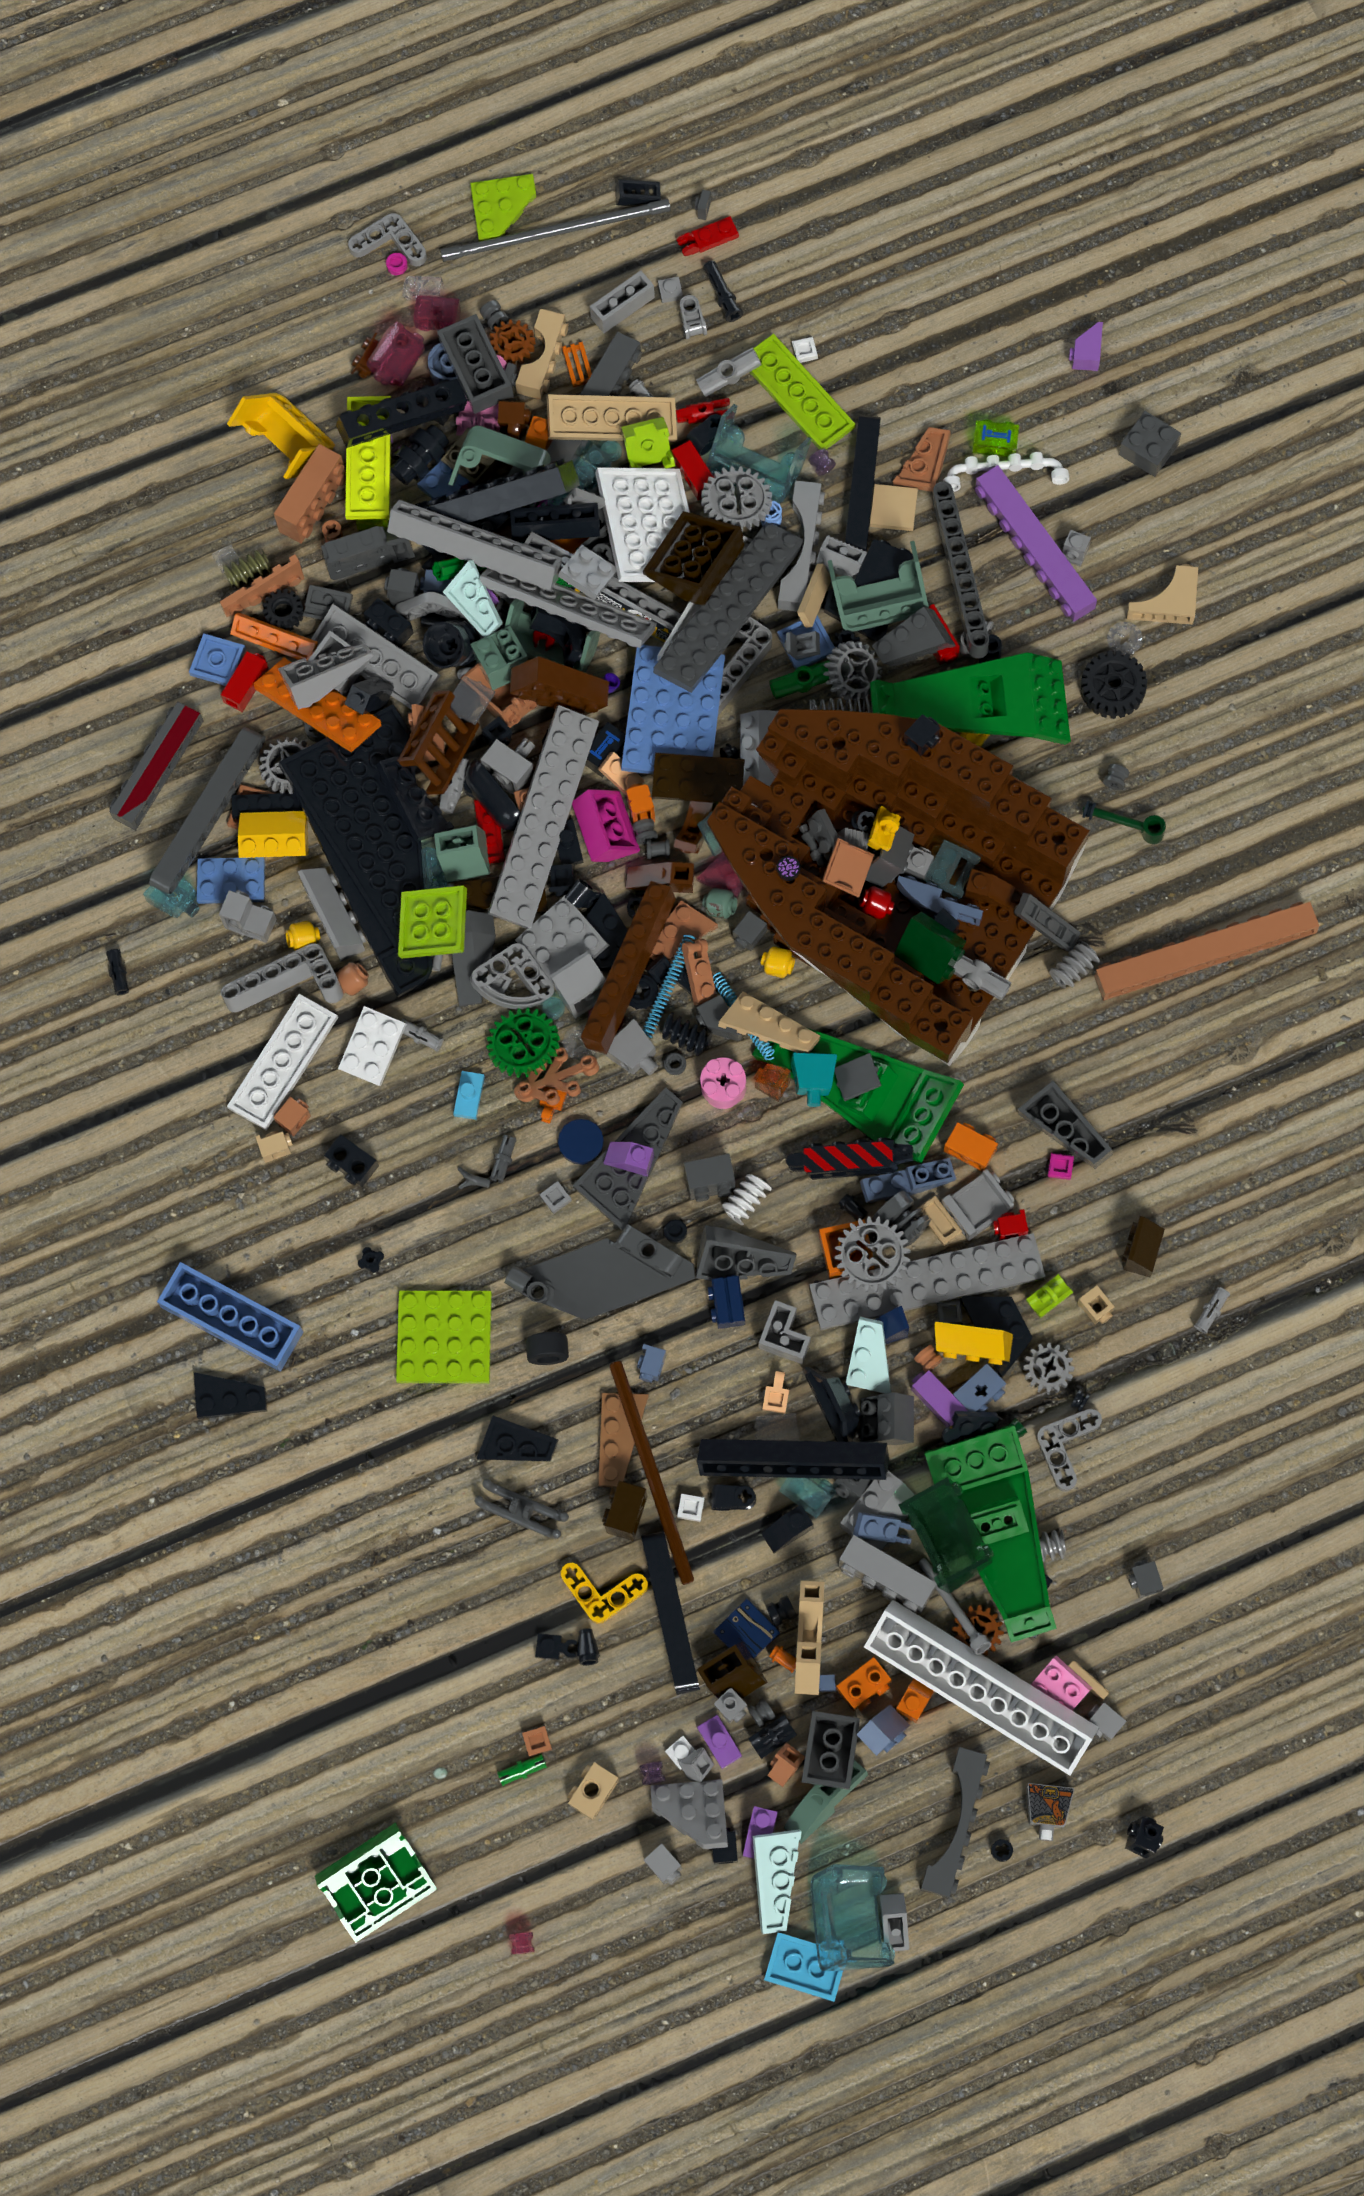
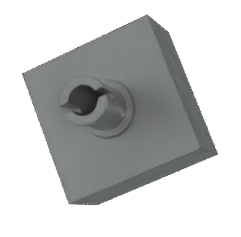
[480,738,535,797]

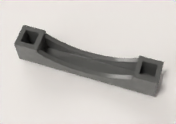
[921,1747,990,1898]

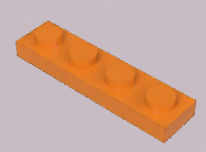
[230,612,318,661]

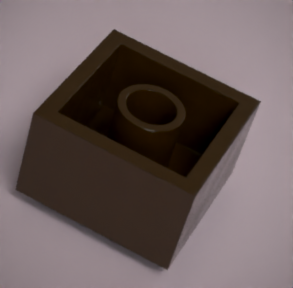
[602,1481,648,1541]

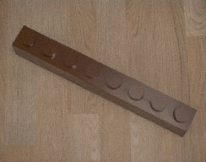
[581,881,676,1054]

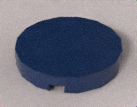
[558,1119,604,1165]

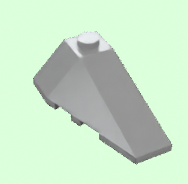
[278,643,373,710]

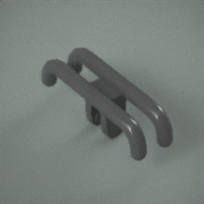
[474,1479,569,1539]

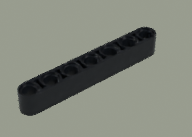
[845,415,881,552]
[641,1531,700,1695]

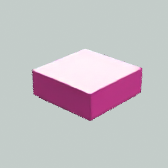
[1048,1153,1074,1180]

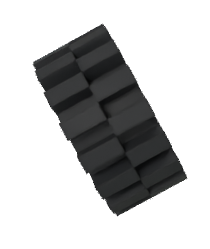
[263,589,304,631]

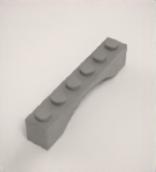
[778,480,825,611]

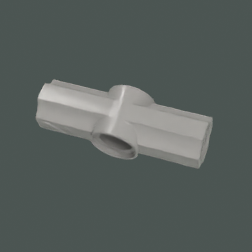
[696,347,762,397]
[954,955,1012,1001]

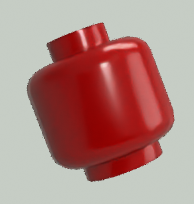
[859,886,894,919]

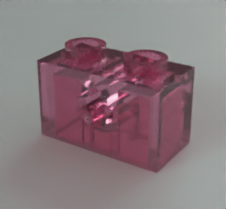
[413,295,461,331]

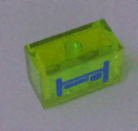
[972,419,1019,457]

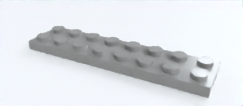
[480,568,657,648]

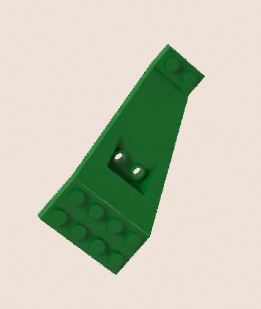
[870,652,1071,745]
[752,1028,964,1163]
[924,1424,1057,1643]

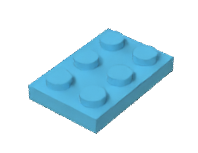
[764,1932,848,2002]

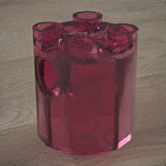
[366,322,425,386]

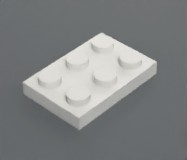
[338,1006,407,1086]

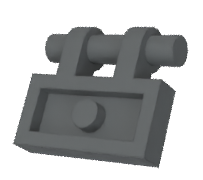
[799,809,840,868]

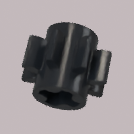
[833,628,860,657]

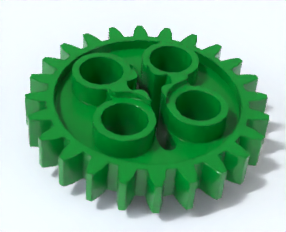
[486,1007,560,1078]

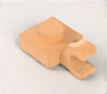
[762,1371,789,1414]

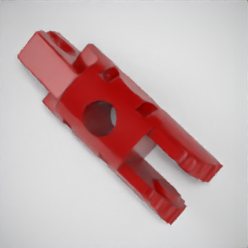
[676,398,732,424]

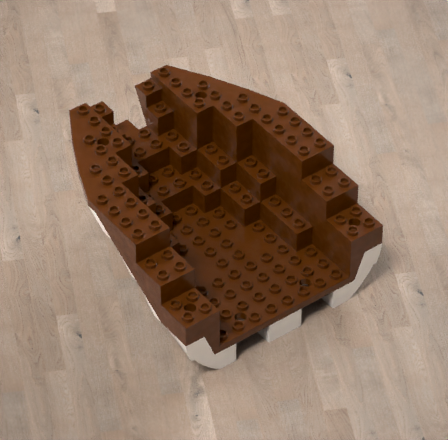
[707,709,1090,1066]

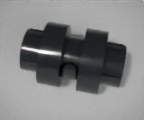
[390,424,449,485]

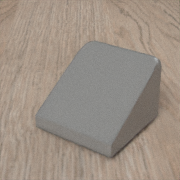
[679,1747,714,1782]

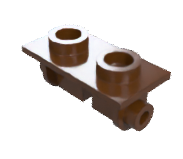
[351,332,386,379]

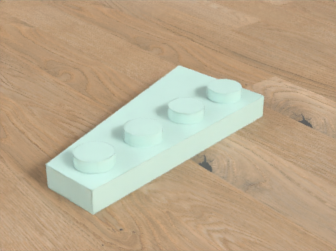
[752,1829,802,1934]

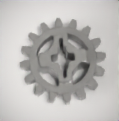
[1023,1343,1074,1395]

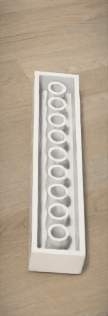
[864,1600,1099,1775]

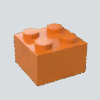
[819,1220,875,1280]

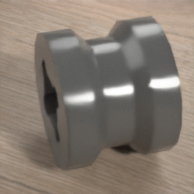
[1103,764,1130,790]
[632,818,658,844]
[747,1698,776,1728]

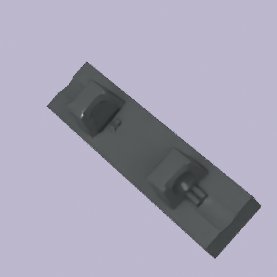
[1014,893,1081,952]

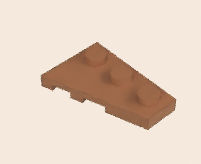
[893,427,951,492]

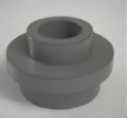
[664,1053,686,1075]

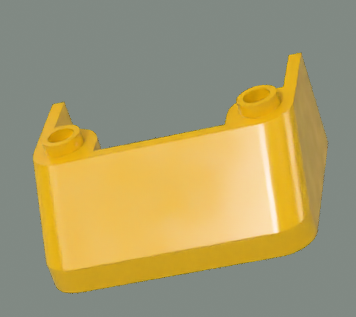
[227,393,335,479]

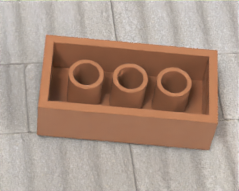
[274,444,346,544]

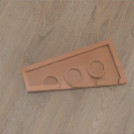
[220,554,305,617]

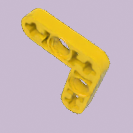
[561,1563,648,1624]

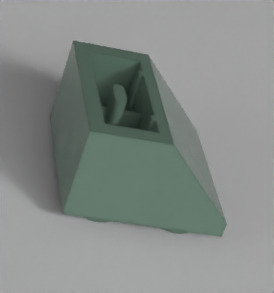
[470,626,528,690]
[434,825,490,883]

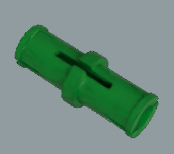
[497,1754,547,1786]

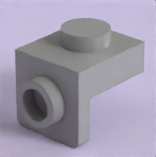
[714,1688,747,1724]

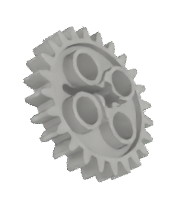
[701,466,772,532]
[835,1216,911,1292]

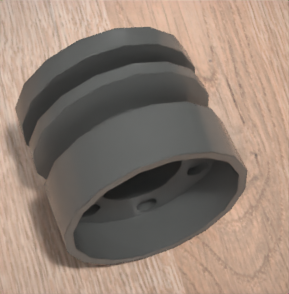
[871,1191,931,1252]

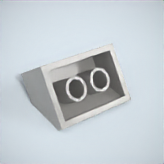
[840,1471,921,1551]

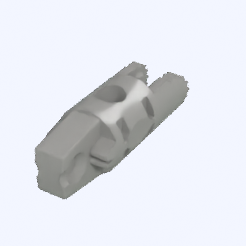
[439,759,469,814]

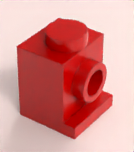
[992,1209,1028,1241]

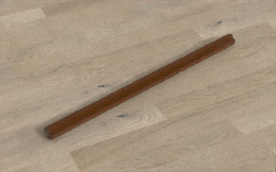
[610,1361,694,1585]

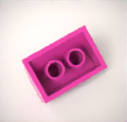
[572,789,640,862]

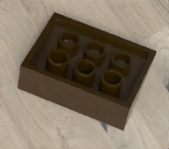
[643,511,745,606]

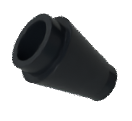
[577,1628,600,1666]

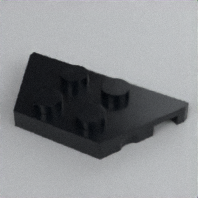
[586,893,649,971]
[960,1296,1033,1378]

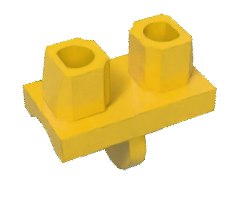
[867,806,901,851]

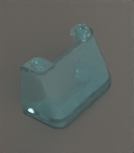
[810,1864,895,1971]

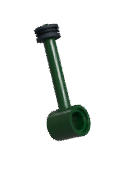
[1082,801,1166,844]

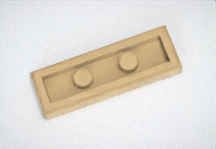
[797,564,831,628]

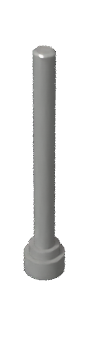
[919,1558,991,1655]

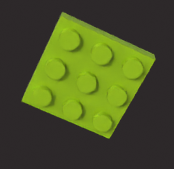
[398,886,467,959]

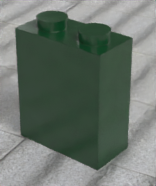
[894,912,966,984]

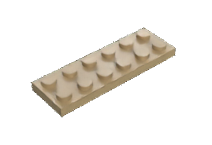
[547,394,677,442]

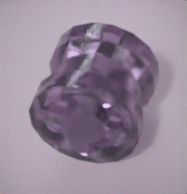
[808,448,836,476]
[639,1761,666,1786]

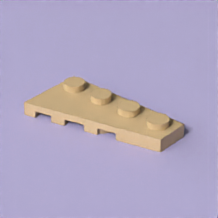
[718,991,820,1053]

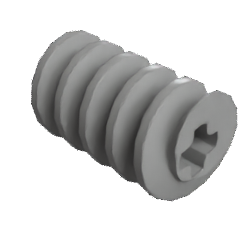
[1049,941,1100,989]
[1039,1529,1066,1562]

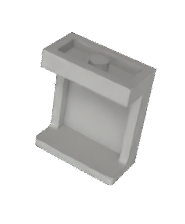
[941,1168,1014,1241]

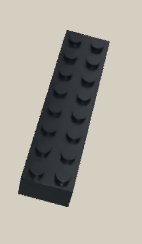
[415,458,580,523]

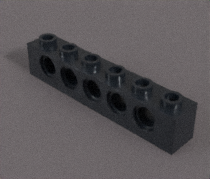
[336,378,468,448]

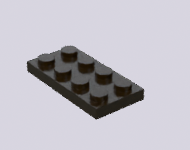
[652,752,745,803]

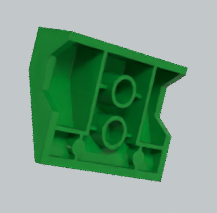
[314,1823,437,1943]

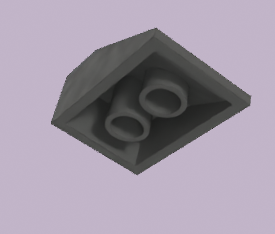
[802,1711,860,1790]

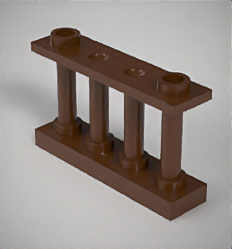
[398,690,480,795]

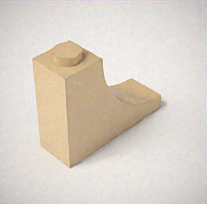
[1127,564,1198,625]

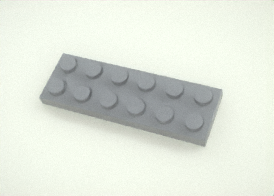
[312,604,441,709]

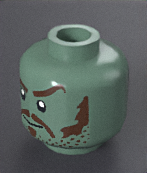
[703,888,738,919]

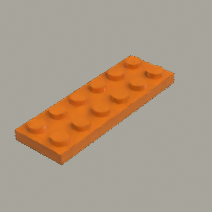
[254,658,381,752]

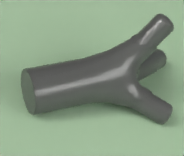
[457,1167,491,1190]

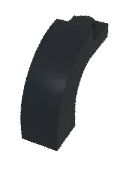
[529,606,587,668]

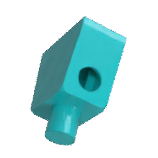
[791,1053,837,1107]

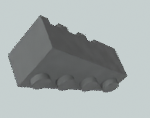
[1017,1081,1113,1169]

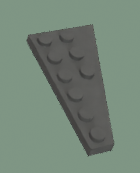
[573,1087,683,1231]

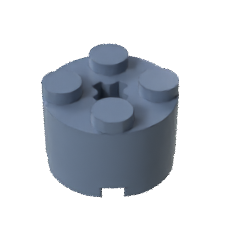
[428,343,457,385]

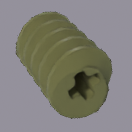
[223,550,272,589]

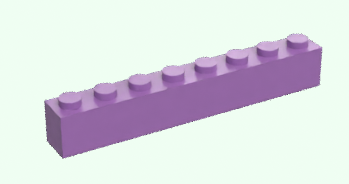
[975,465,1097,622]

